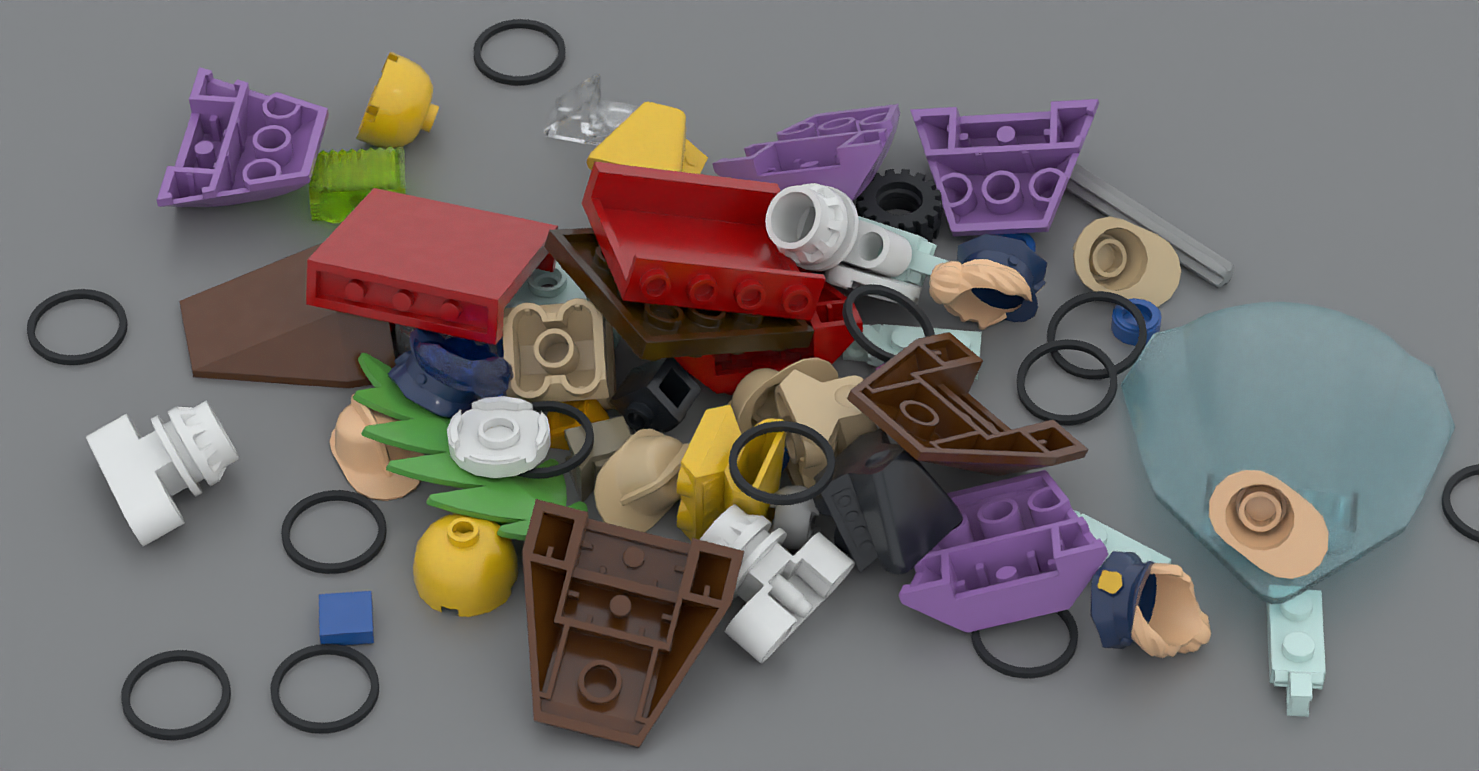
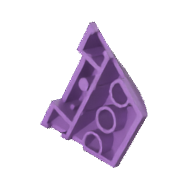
[157,67,329,207]
[910,99,1099,236]
[712,104,900,201]
[899,470,1108,633]

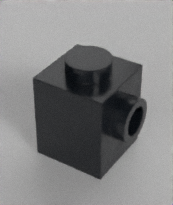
[609,357,702,433]

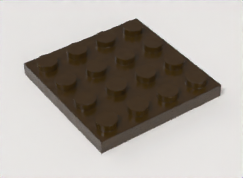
[544,228,815,361]

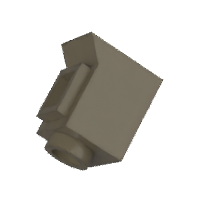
[564,416,631,502]

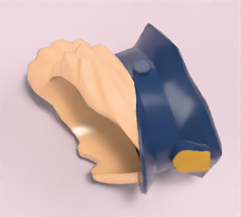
[929,234,1047,330]
[1090,551,1211,658]

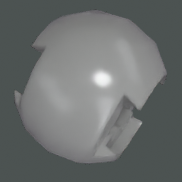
[768,485,821,550]

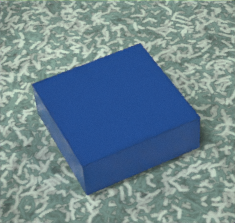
[318,591,374,645]

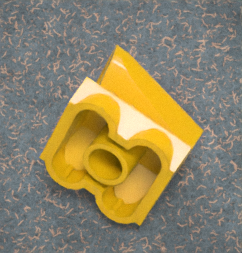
[586,102,708,174]
[676,404,786,541]

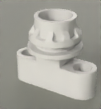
[765,183,912,278]
[86,401,240,547]
[700,504,855,664]

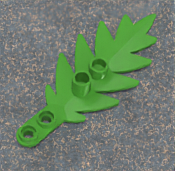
[353,353,588,540]

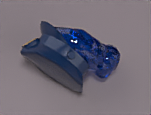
[388,328,514,418]

